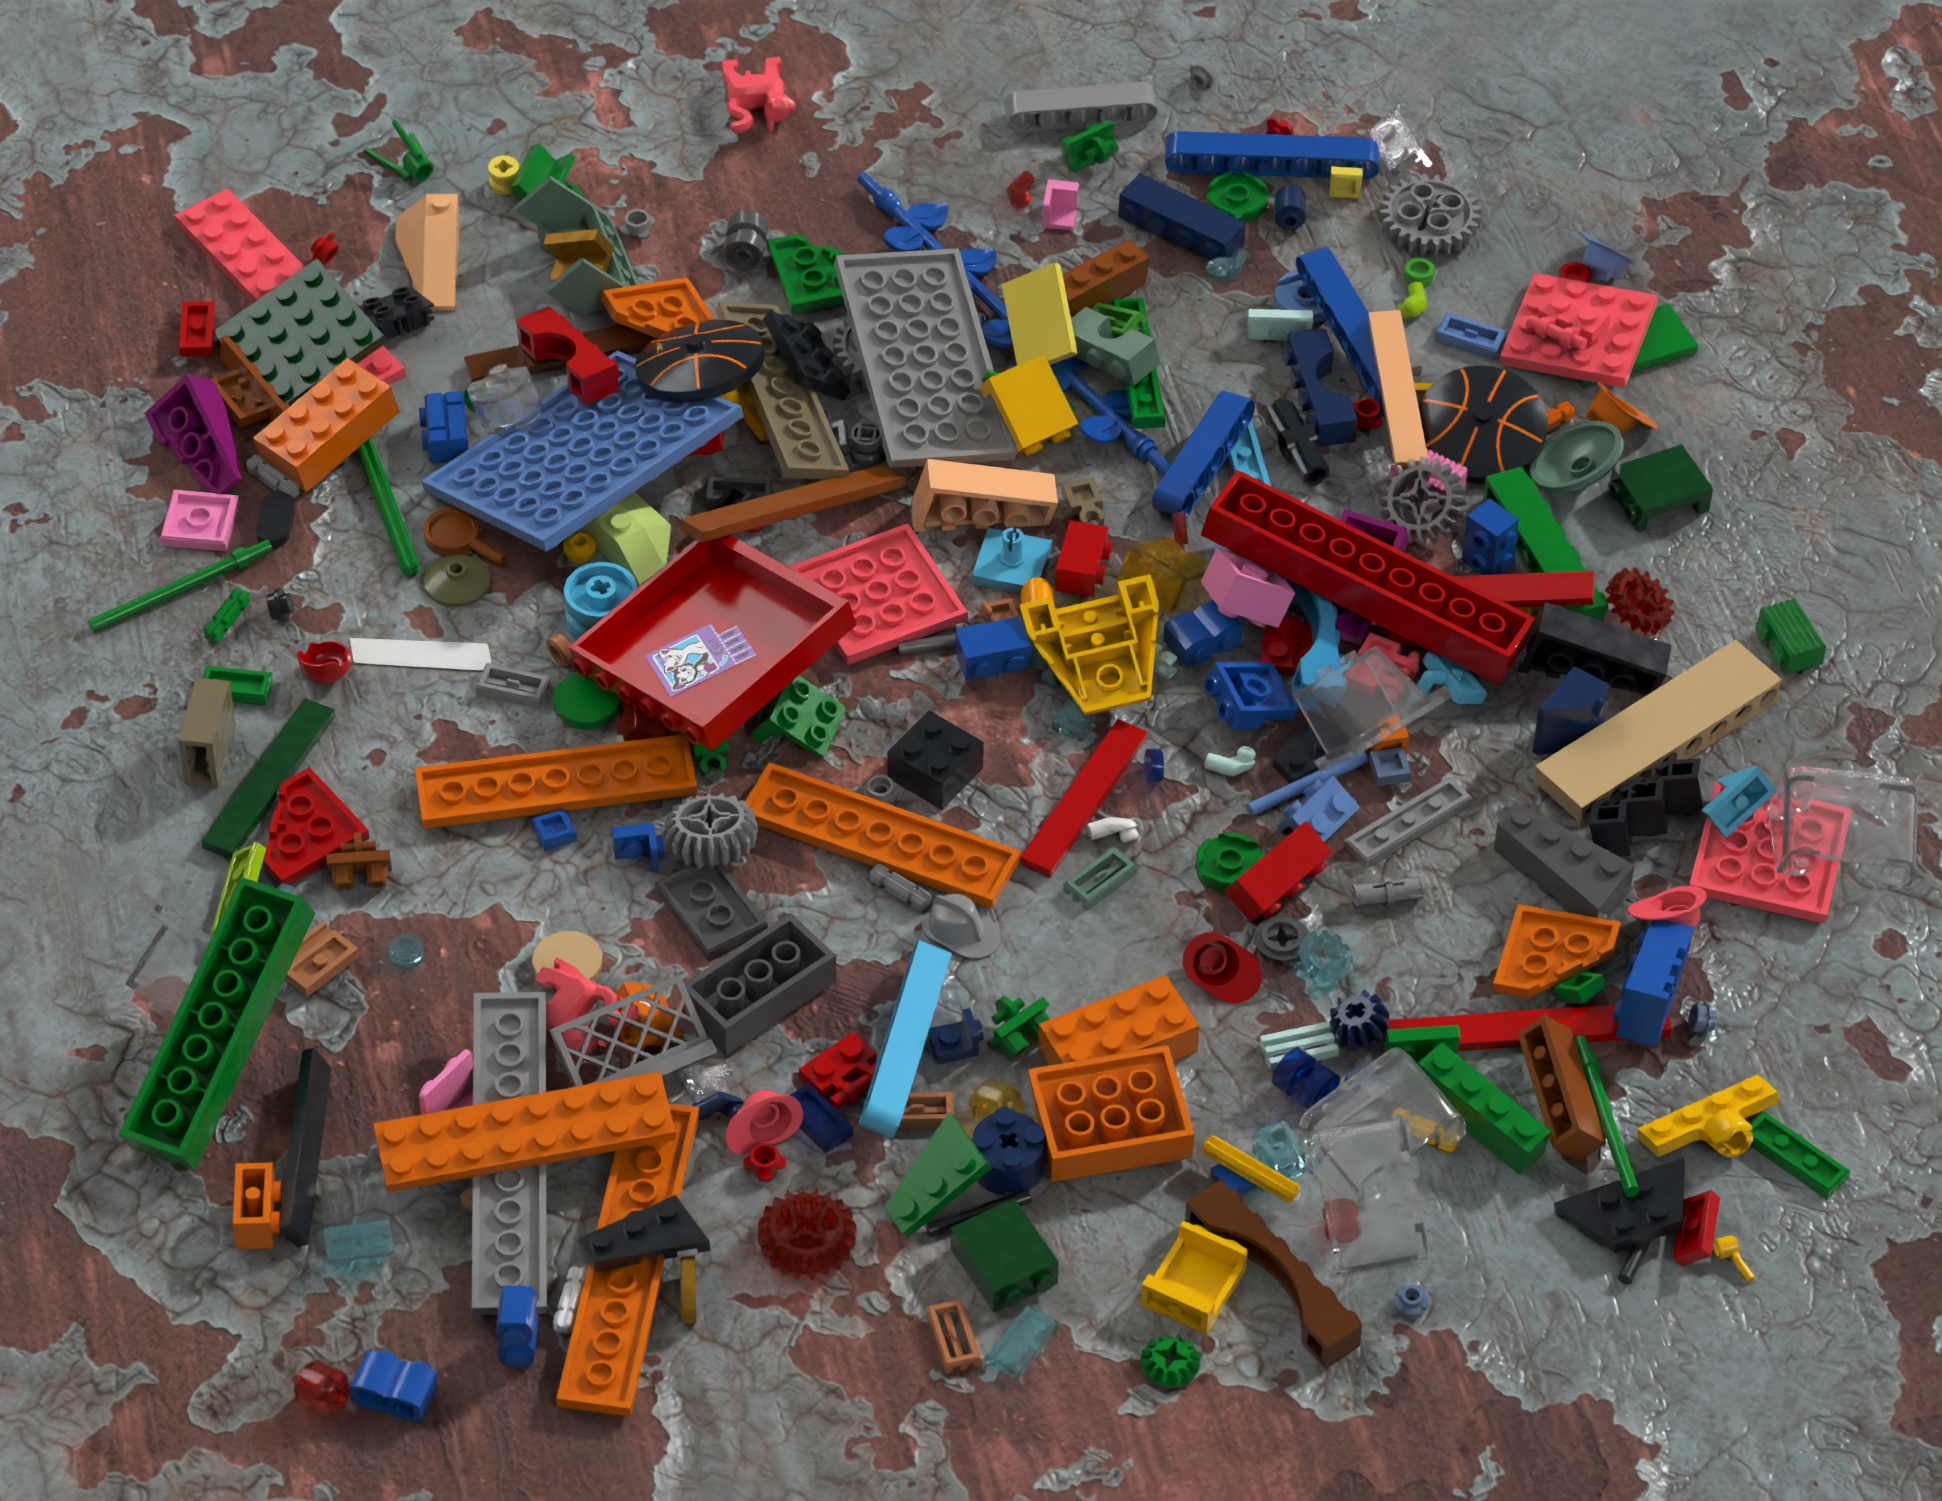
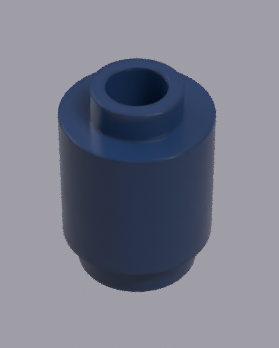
[1274,184,1306,230]

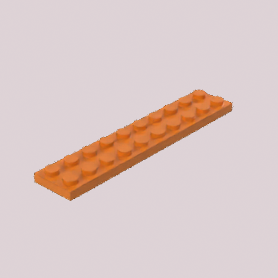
[556,1103,699,1417]

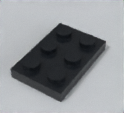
[763,310,851,401]

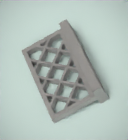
[549,974,717,1087]

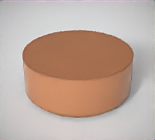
[546,633,574,667]

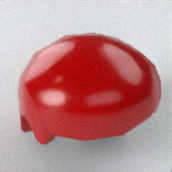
[297,640,352,685]

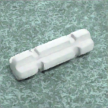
[553,1266,587,1334]

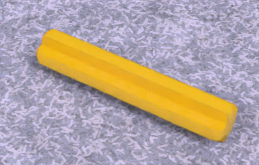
[1202,1135,1300,1203]

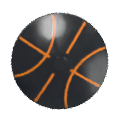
[635,320,765,403]
[1419,365,1547,484]

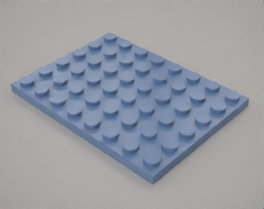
[421,351,744,551]

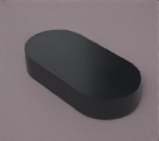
[255,492,295,548]

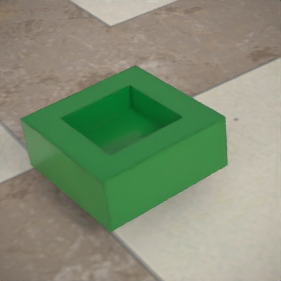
[1554,971,1606,1004]

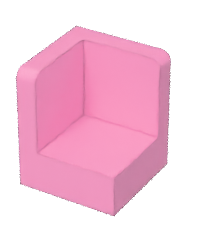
[1042,179,1079,231]

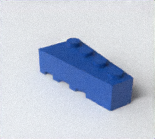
[1612,919,1694,1048]

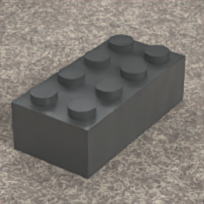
[682,913,836,1055]

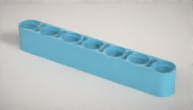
[858,940,951,1139]

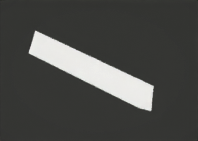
[350,638,492,671]

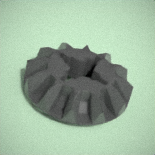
[1254,916,1310,965]

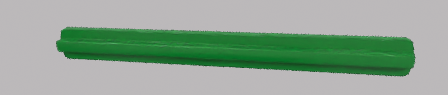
[356,437,420,576]

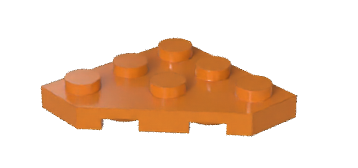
[600,277,715,338]
[1493,904,1621,998]

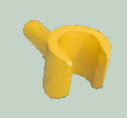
[1713,1235,1755,1282]

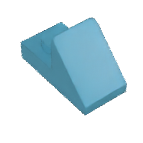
[1702,765,1777,838]

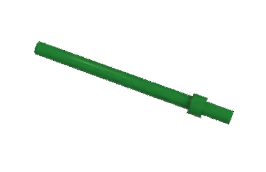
[88,539,273,632]
[1574,1035,1640,1197]

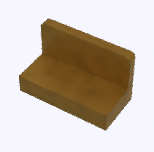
[543,229,615,282]

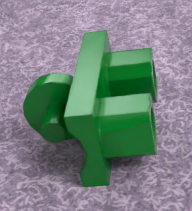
[1060,120,1119,172]
[986,996,1050,1060]

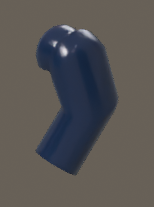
[692,1092,744,1120]

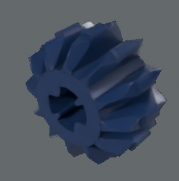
[1329,989,1390,1051]

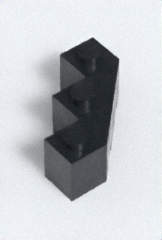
[1589,758,1706,857]

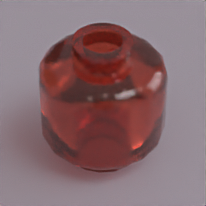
[294,1360,350,1415]

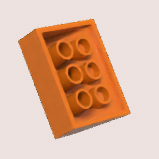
[1028,1045,1195,1183]

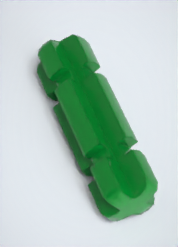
[203,588,250,643]

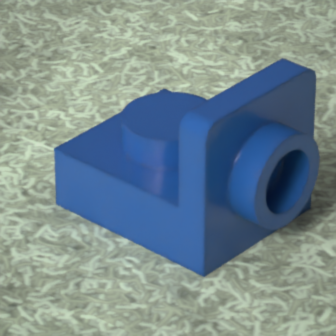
[612,823,664,870]

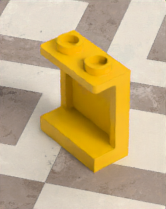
[979,354,1078,456]
[1140,1221,1248,1335]

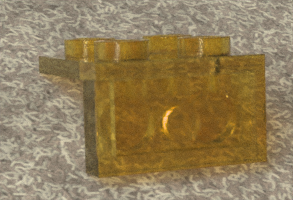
[1116,537,1208,613]

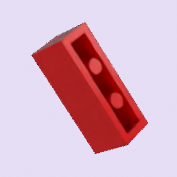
[1224,821,1333,922]

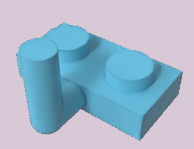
[1409,651,1488,708]

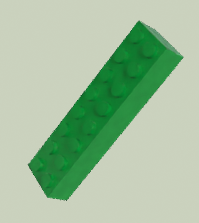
[119,877,315,1171]

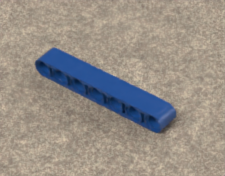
[1165,131,1380,180]
[1296,247,1419,419]

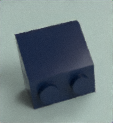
[1532,666,1610,755]

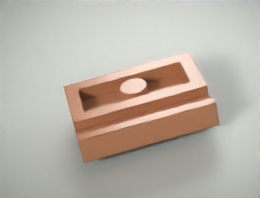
[285,921,359,997]

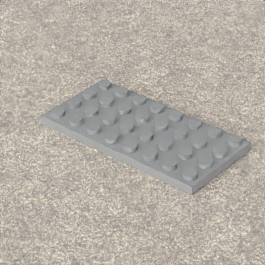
[834,248,1017,468]

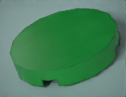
[1206,172,1269,222]
[553,673,621,730]
[1195,832,1264,893]

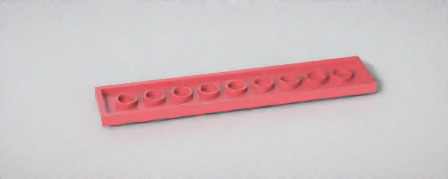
[175,188,406,385]

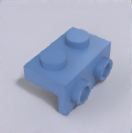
[1277,776,1360,842]

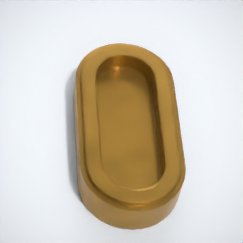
[680,1255,697,1324]

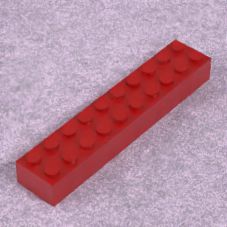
[1201,470,1536,685]

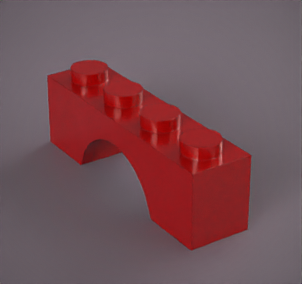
[516,306,620,405]

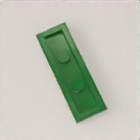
[1750,1111,1851,1200]

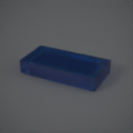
[789,1083,854,1154]

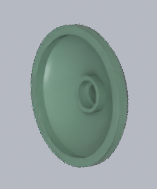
[1530,421,1624,493]

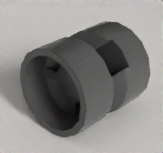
[722,210,769,270]

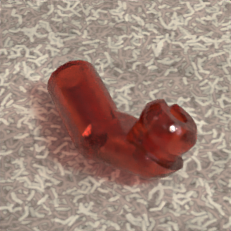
[1006,171,1035,209]

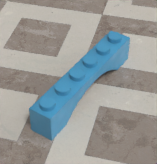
[1284,577,1346,712]

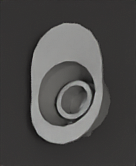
[922,894,1001,959]

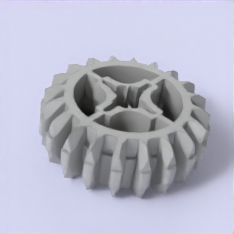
[1378,457,1468,546]
[663,793,758,869]

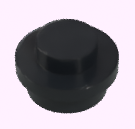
[267,588,294,622]

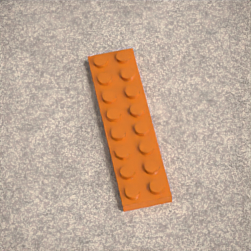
[415,734,698,829]
[746,762,1021,909]
[373,1071,675,1193]

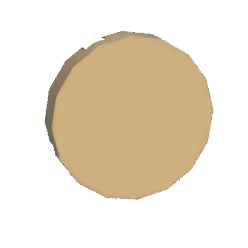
[532,931,603,991]

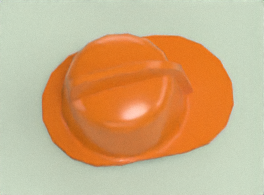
[1586,381,1658,434]

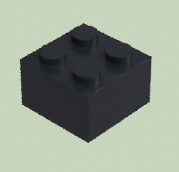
[887,710,984,810]

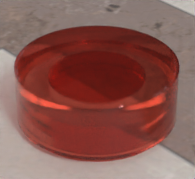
[1172,511,1188,545]

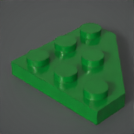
[767,234,847,314]

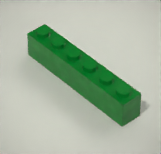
[1483,466,1608,622]

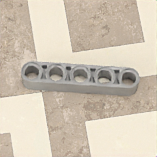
[1004,82,1158,132]

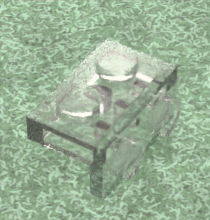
[1367,109,1433,176]

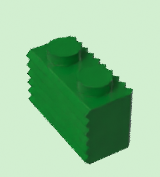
[1755,598,1826,674]

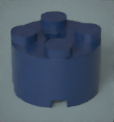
[972,1107,1045,1195]

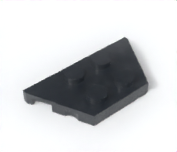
[1554,1157,1686,1253]

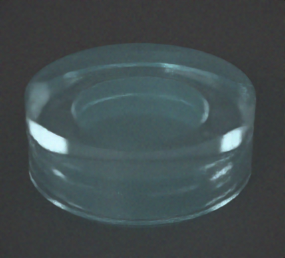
[389,934,425,970]

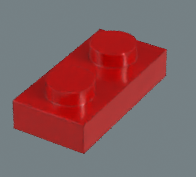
[179,301,216,357]
[1673,1190,1720,1266]

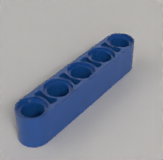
[1152,390,1255,519]

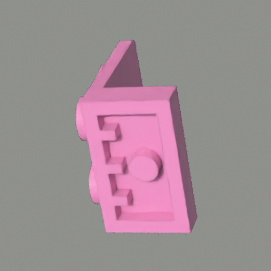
[419,1049,474,1115]

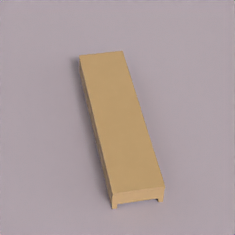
[1533,639,1782,829]

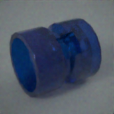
[1272,1047,1340,1113]

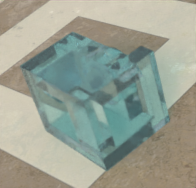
[1252,1120,1306,1179]

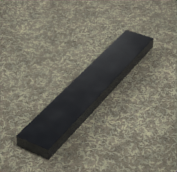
[279,1047,331,1247]

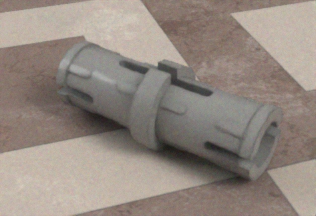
[1351,876,1425,907]

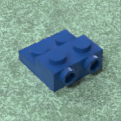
[1204,662,1298,730]

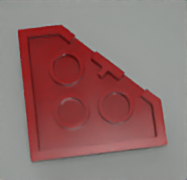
[263,767,370,889]

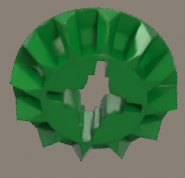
[1141,1333,1200,1387]

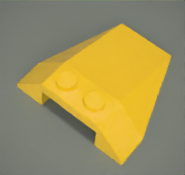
[1020,574,1159,716]

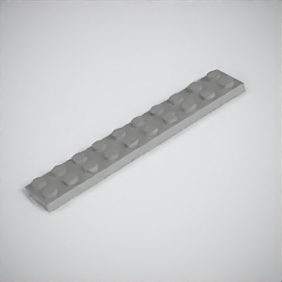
[472,992,547,1315]

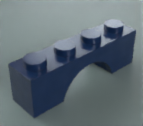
[1283,328,1358,447]

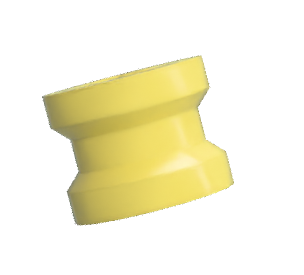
[488,156,519,195]

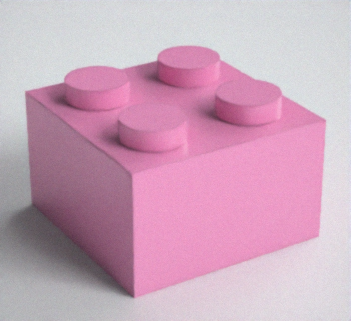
[1201,547,1295,628]

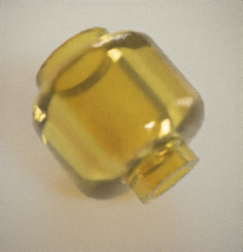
[969,1079,1025,1123]

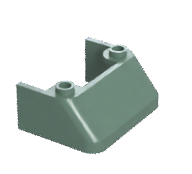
[514,176,639,315]

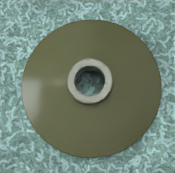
[424,554,491,607]

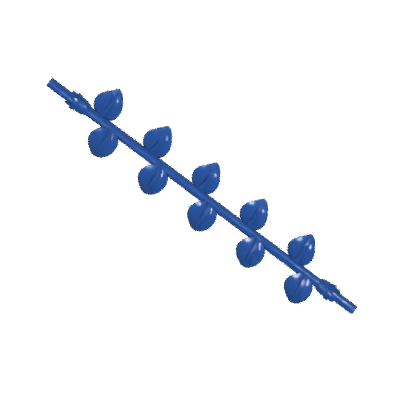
[857,172,1171,476]

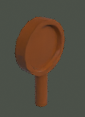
[423,507,507,567]

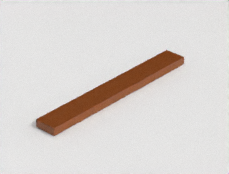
[680,464,906,543]

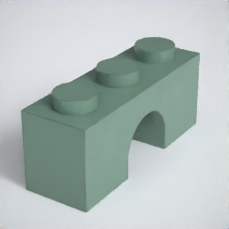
[1071,307,1160,385]

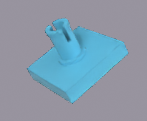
[972,527,1052,594]

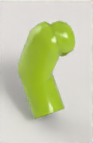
[1397,282,1427,320]

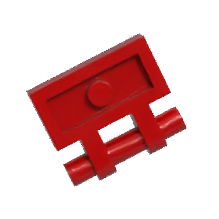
[798,1032,876,1110]

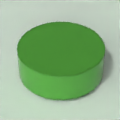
[1403,258,1436,288]

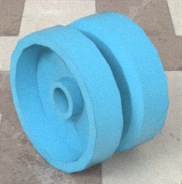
[564,562,637,640]

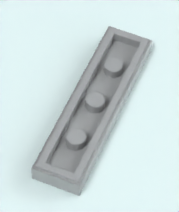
[1344,777,1472,869]

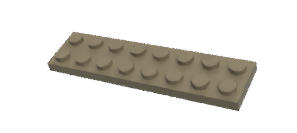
[715,302,849,480]

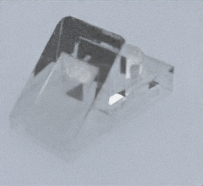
[674,1057,733,1103]

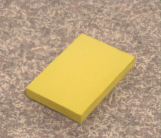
[1001,262,1078,365]

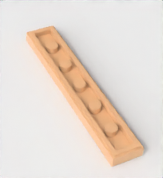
[1368,310,1428,470]

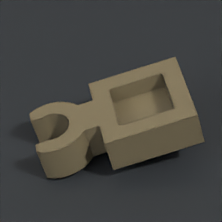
[1062,477,1105,526]

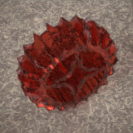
[757,1187,857,1281]

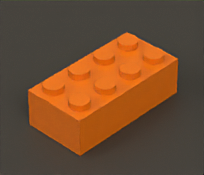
[253,358,400,493]
[1038,975,1199,1066]

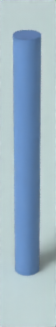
[1246,750,1368,816]

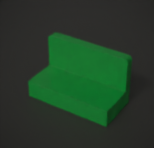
[510,143,576,200]

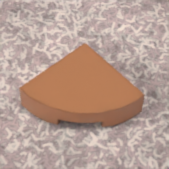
[981,598,1020,622]

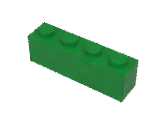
[1412,1042,1551,1175]

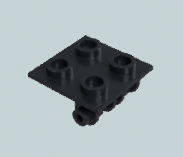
[359,287,435,340]

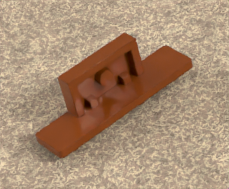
[211,335,290,428]

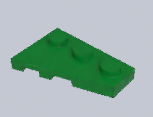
[884,1112,992,1238]

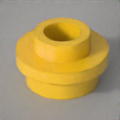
[563,533,596,564]

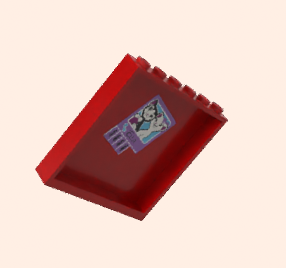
[568,535,857,751]

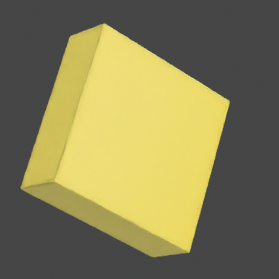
[1329,167,1363,199]

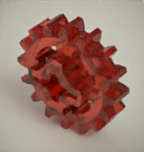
[1605,567,1675,635]

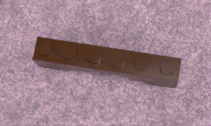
[1185,1179,1362,1369]

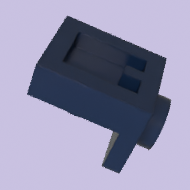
[928,1008,984,1065]

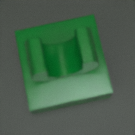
[691,738,729,775]

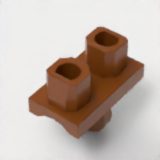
[326,832,392,890]

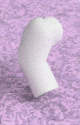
[1086,817,1139,843]

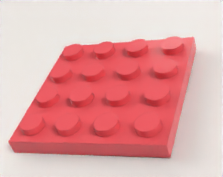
[1500,273,1658,388]
[789,523,968,665]
[1689,781,1851,924]

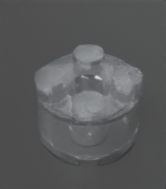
[466,364,543,435]

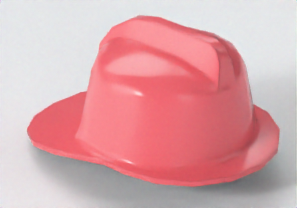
[1628,886,1707,927]
[725,1090,804,1155]

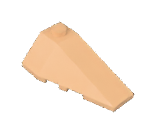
[395,194,460,311]

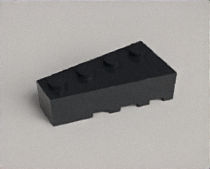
[1517,602,1672,694]

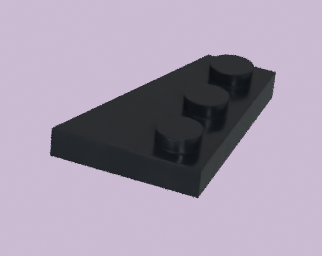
[577,1195,711,1272]

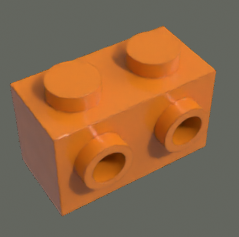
[233,1162,282,1249]

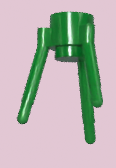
[363,120,434,182]

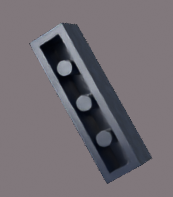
[1118,173,1246,267]

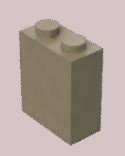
[178,678,236,788]

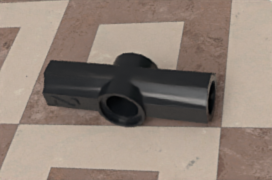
[1266,398,1330,486]

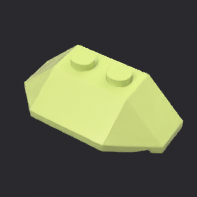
[578,491,671,588]

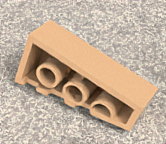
[911,459,1058,532]

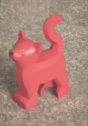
[722,57,796,133]
[535,957,639,1060]

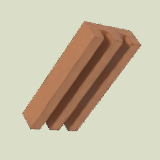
[898,1092,954,1129]
[926,1299,982,1374]

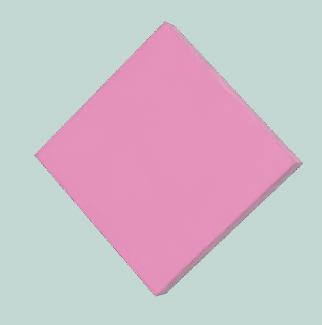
[160,490,239,552]

